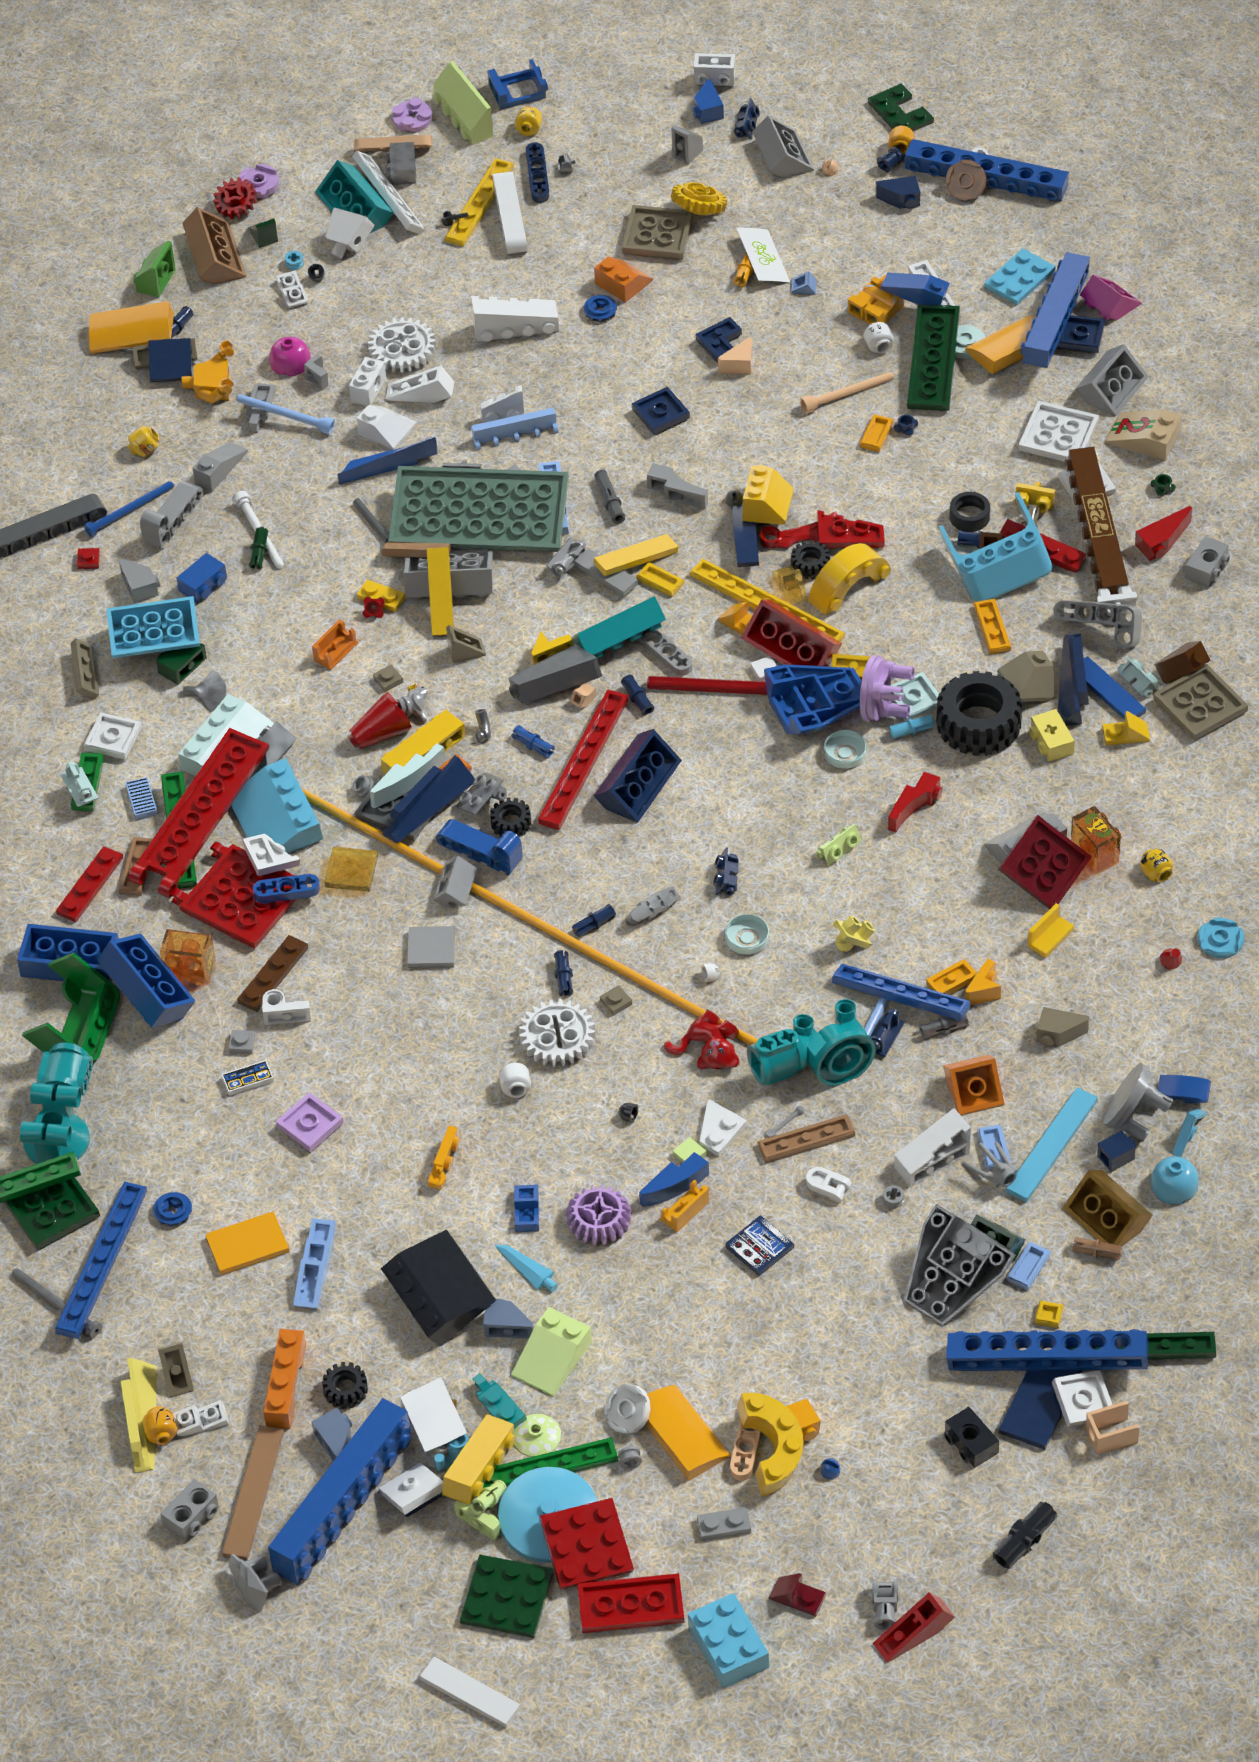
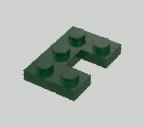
[868,83,934,132]

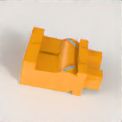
[847,274,905,324]

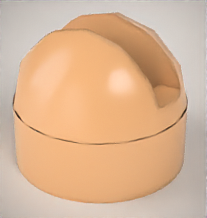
[822,159,838,176]

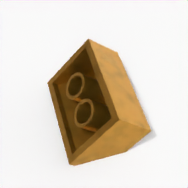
[1063,1170,1153,1246]

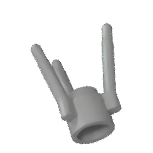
[962,1142,1017,1187]

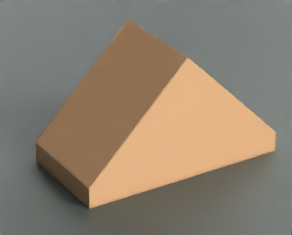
[718,337,752,374]

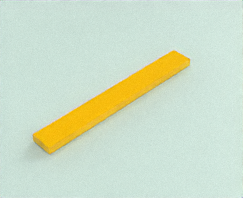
[690,558,845,642]

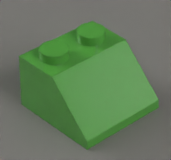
[133,241,176,297]

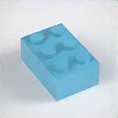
[688,1593,769,1688]

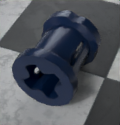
[877,147,904,173]

